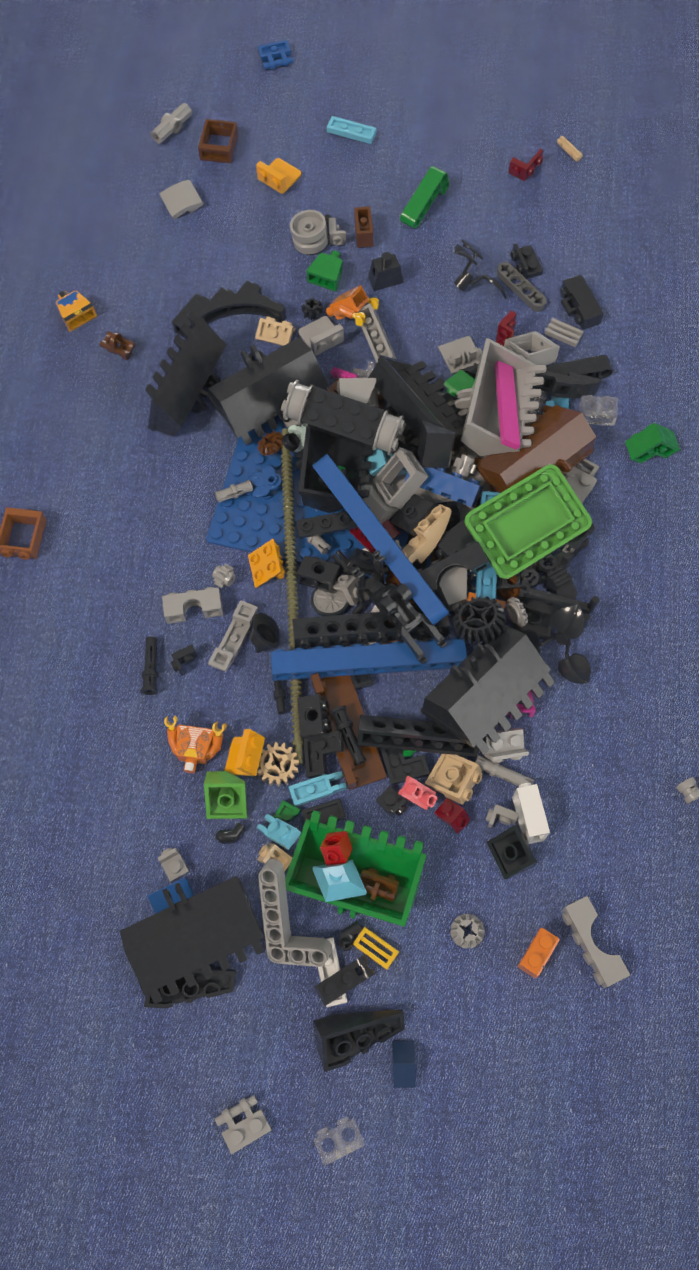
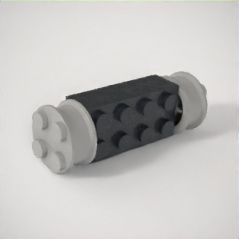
[281,380,405,456]

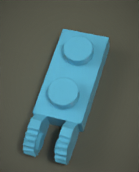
[289,771,348,807]
[256,814,301,850]

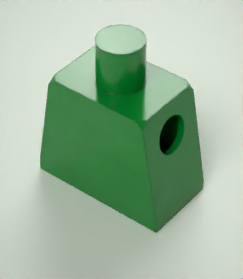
[306,250,343,292]

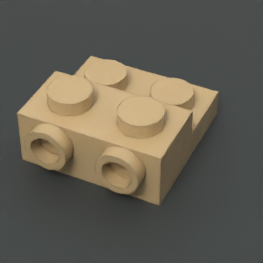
[425,754,482,805]

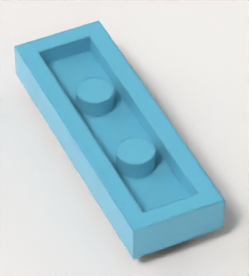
[327,116,377,144]

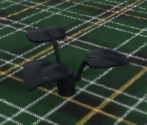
[454,239,506,299]
[519,603,591,684]

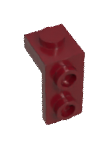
[508,148,544,182]

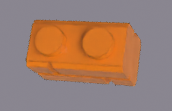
[517,927,560,978]

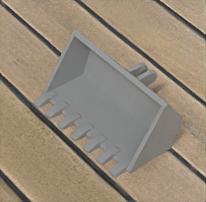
[455,338,547,456]

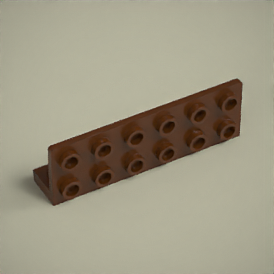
[311,673,386,791]

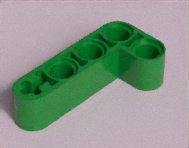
[400,166,449,229]

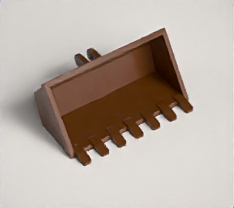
[473,405,596,493]

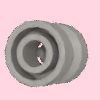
[676,777,699,805]

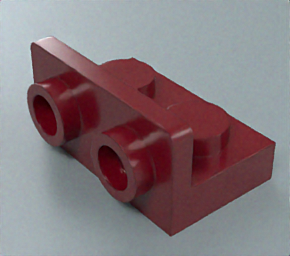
[496,310,517,347]

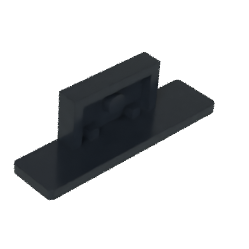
[297,507,370,538]

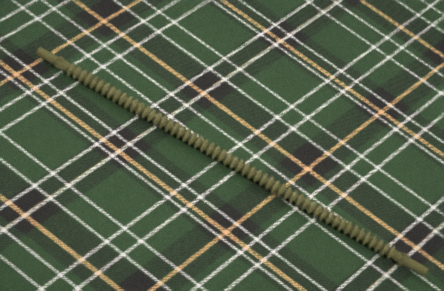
[281,428,304,765]

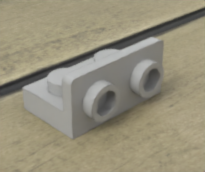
[483,727,529,763]

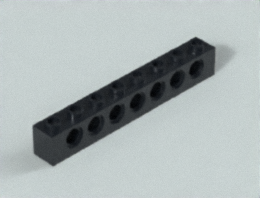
[292,608,450,649]

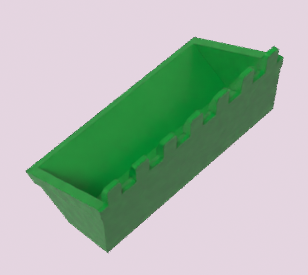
[285,810,427,927]

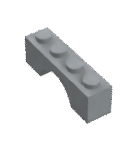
[562,896,630,988]

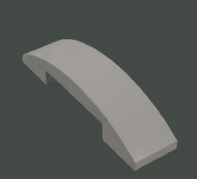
[208,600,258,672]

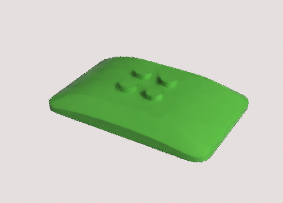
[464,464,592,579]

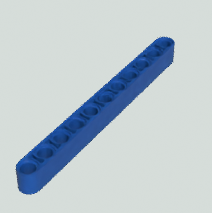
[312,454,449,625]

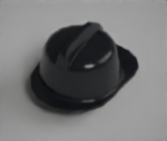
[250,613,280,653]

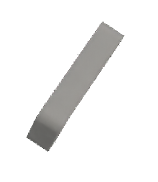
[258,859,332,967]

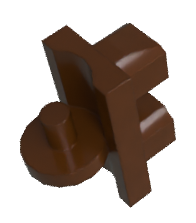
[361,868,399,902]

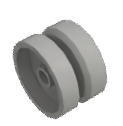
[290,210,329,254]

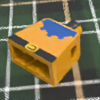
[56,290,97,332]

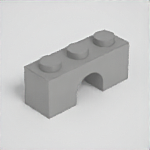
[162,587,223,624]

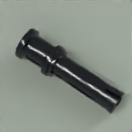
[141,636,159,695]
[330,705,367,766]

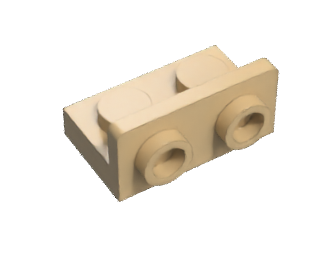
[255,317,296,346]

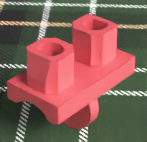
[398,776,437,810]

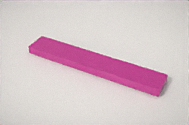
[495,361,520,450]

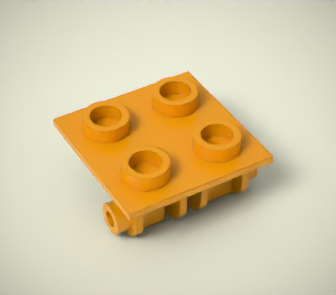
[248,539,285,588]

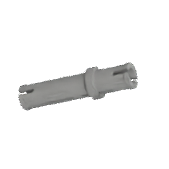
[475,755,534,786]

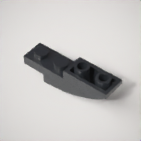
[533,371,602,398]

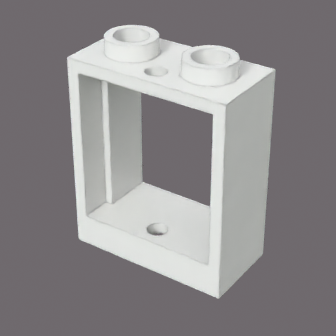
[512,783,550,844]

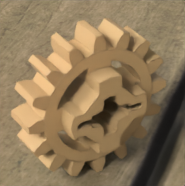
[257,742,299,787]

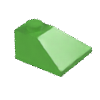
[204,771,247,819]

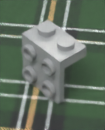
[298,316,344,356]

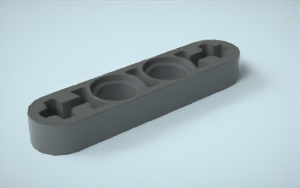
[497,262,546,312]

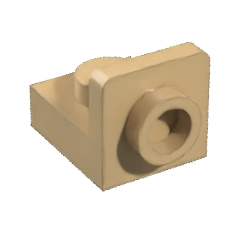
[257,843,292,872]

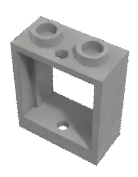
[504,331,560,365]
[373,447,429,509]

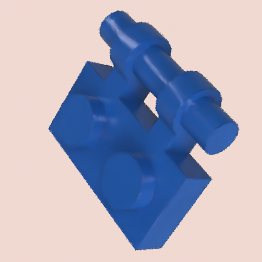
[257,40,294,70]

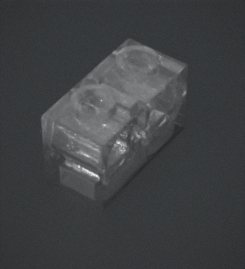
[579,395,618,425]
[313,1116,366,1166]

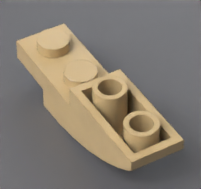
[402,504,452,563]

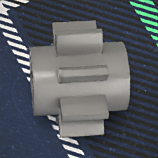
[453,454,477,477]
[212,564,236,588]

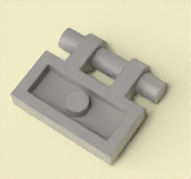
[214,1095,272,1155]

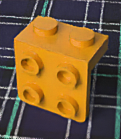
[256,158,301,194]
[225,729,265,776]

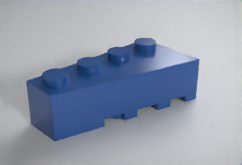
[404,459,483,508]

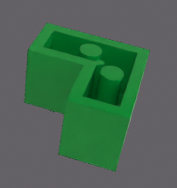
[625,423,681,464]

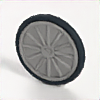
[311,589,349,616]

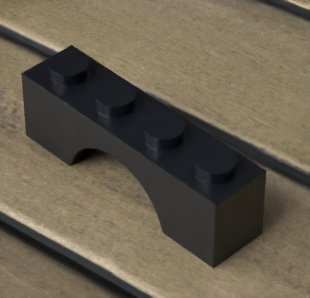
[417,541,491,594]

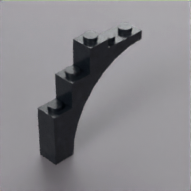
[172,280,286,338]

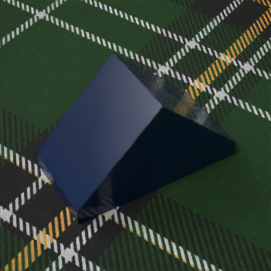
[392,1041,416,1088]

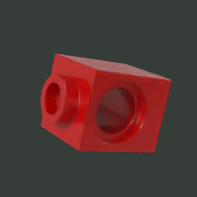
[320,831,353,865]

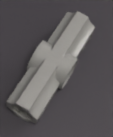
[151,103,192,144]

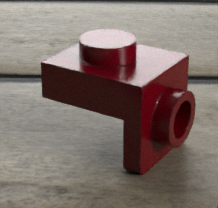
[434,798,470,834]

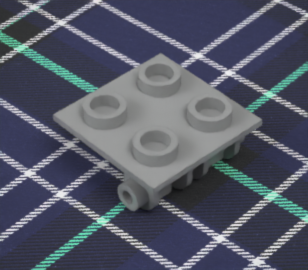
[438,336,482,374]

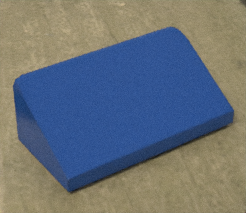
[147,877,194,914]

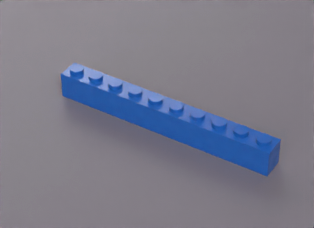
[270,638,467,681]

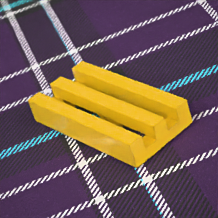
[353,927,399,970]

